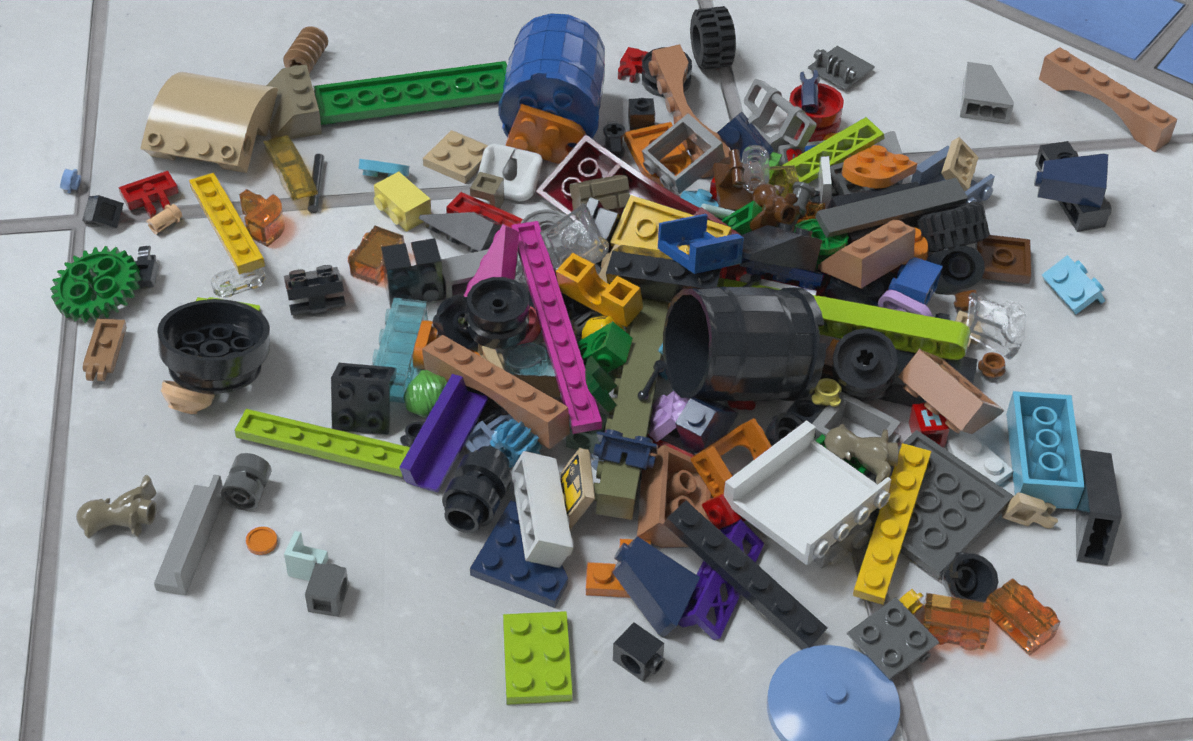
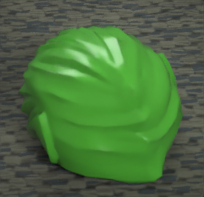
[404,370,448,418]

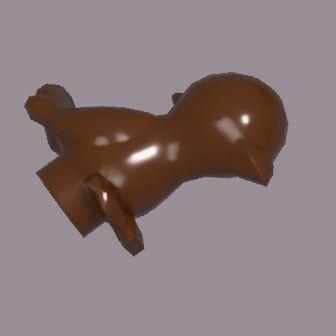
[750,183,800,231]

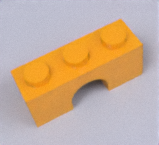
[556,253,643,327]

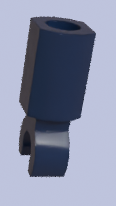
[800,70,820,113]

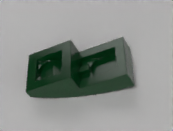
[585,356,617,413]

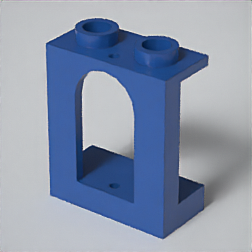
[657,214,744,274]

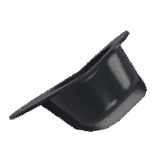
[926,245,985,294]

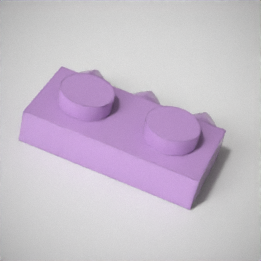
[649,391,689,442]

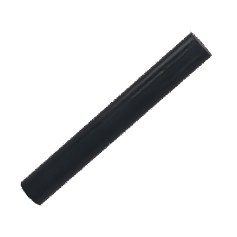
[308,153,324,213]

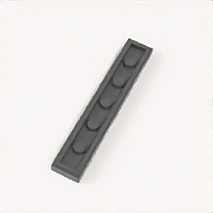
[815,178,968,238]

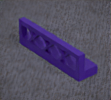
[678,520,765,640]

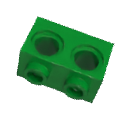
[577,321,633,373]

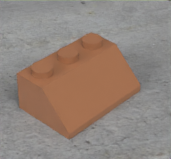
[818,220,915,288]
[898,349,1004,434]
[637,445,711,548]

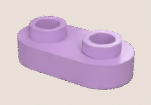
[878,290,933,317]

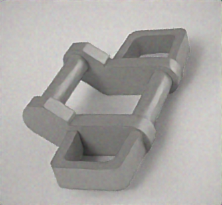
[744,79,816,153]

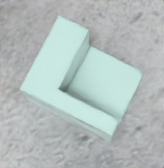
[284,531,328,581]

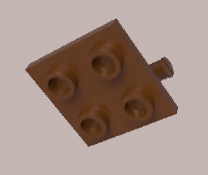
[713,149,764,211]

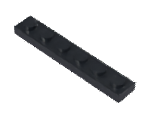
[664,501,828,650]

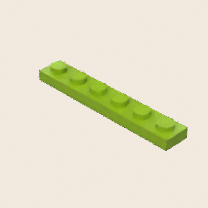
[234,409,410,477]

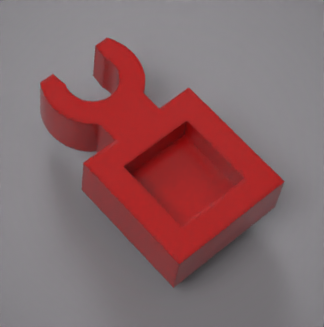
[618,47,648,83]

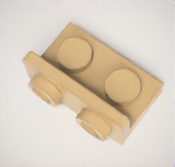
[941,137,979,192]

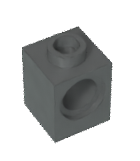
[305,563,349,617]

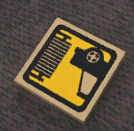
[561,448,595,530]

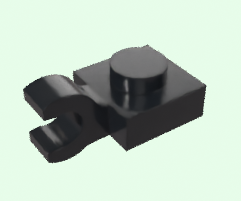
[135,245,159,289]

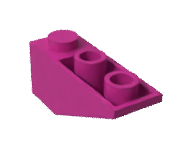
[463,224,519,297]

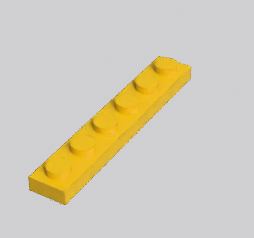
[189,172,265,275]
[853,443,931,605]

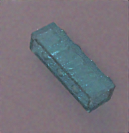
[372,298,428,403]

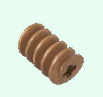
[283,26,329,74]

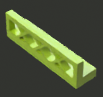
[782,117,885,188]

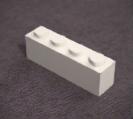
[511,451,574,568]

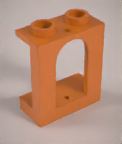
[690,418,772,497]

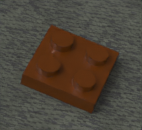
[975,235,1031,284]

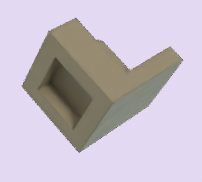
[470,172,505,209]

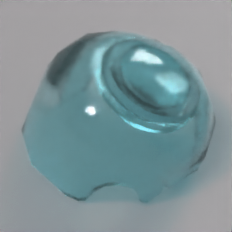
[505,342,549,376]

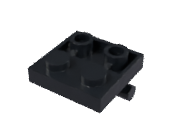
[284,265,346,316]

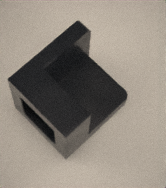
[82,195,124,229]

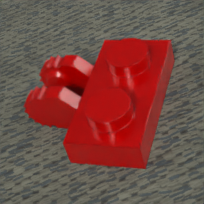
[118,170,179,219]

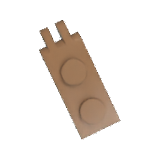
[83,319,127,381]

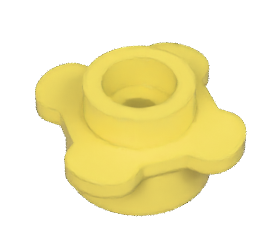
[812,378,842,407]

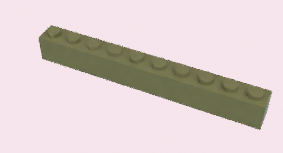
[594,297,671,520]

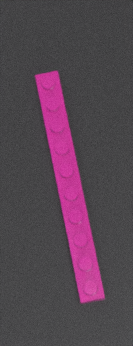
[512,221,602,434]

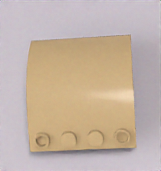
[140,72,278,173]

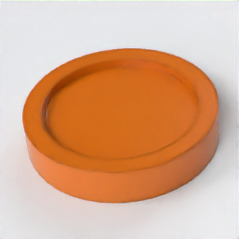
[246,526,277,555]

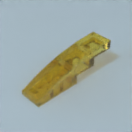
[263,135,318,201]

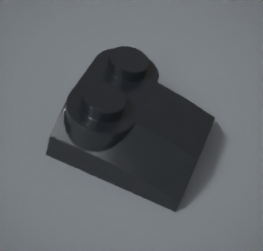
[824,272,894,307]

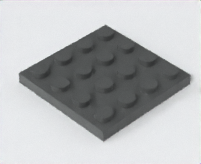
[868,430,1014,579]

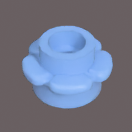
[60,169,81,194]

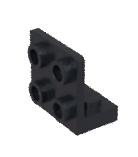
[331,362,396,435]

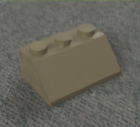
[266,65,322,142]

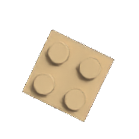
[423,130,488,184]

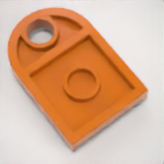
[505,104,586,164]
[624,122,691,187]
[841,145,918,188]

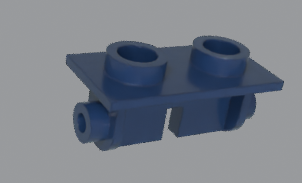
[593,429,658,470]

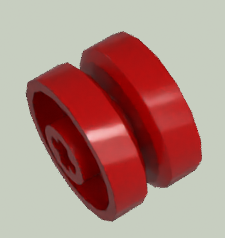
[787,83,844,142]

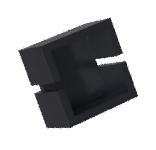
[381,238,444,308]

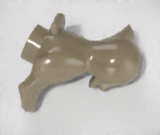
[825,424,898,485]
[76,475,157,539]

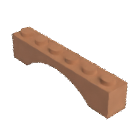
[649,44,730,178]
[1039,47,1178,152]
[422,335,570,449]

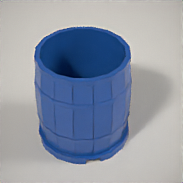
[498,13,605,148]

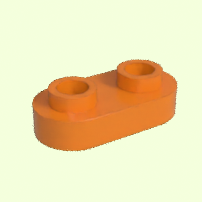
[413,320,439,369]

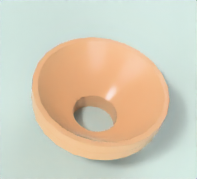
[161,380,215,414]

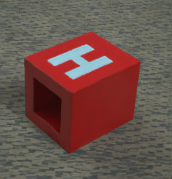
[908,403,950,448]

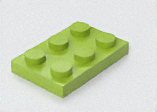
[503,611,572,705]

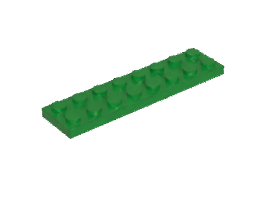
[313,61,507,125]

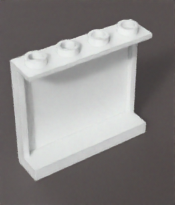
[724,420,891,565]

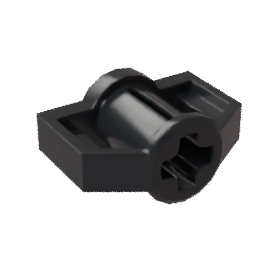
[603,121,626,159]

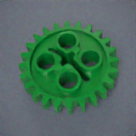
[50,246,141,323]

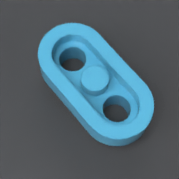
[358,159,410,177]

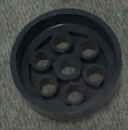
[157,299,270,394]

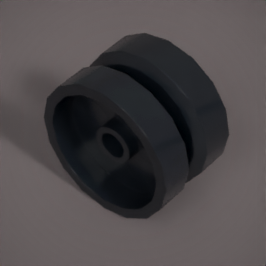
[467,277,529,349]
[832,329,898,402]

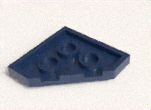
[470,500,568,608]

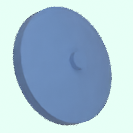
[767,645,900,741]

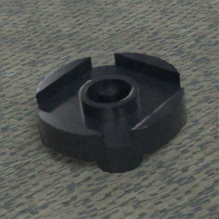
[433,295,478,350]

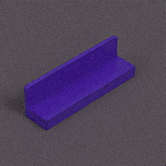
[399,374,488,492]

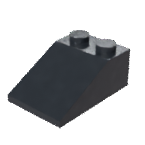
[740,223,822,272]

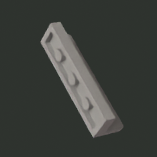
[154,475,224,595]

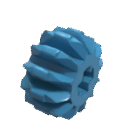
[490,419,542,468]

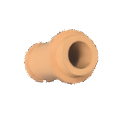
[146,204,183,235]

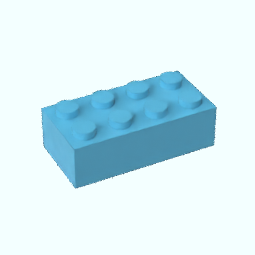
[1006,391,1085,509]

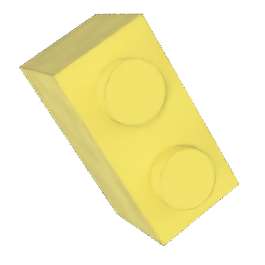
[373,172,431,232]

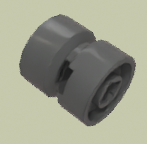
[220,453,272,511]

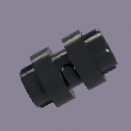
[442,446,512,533]

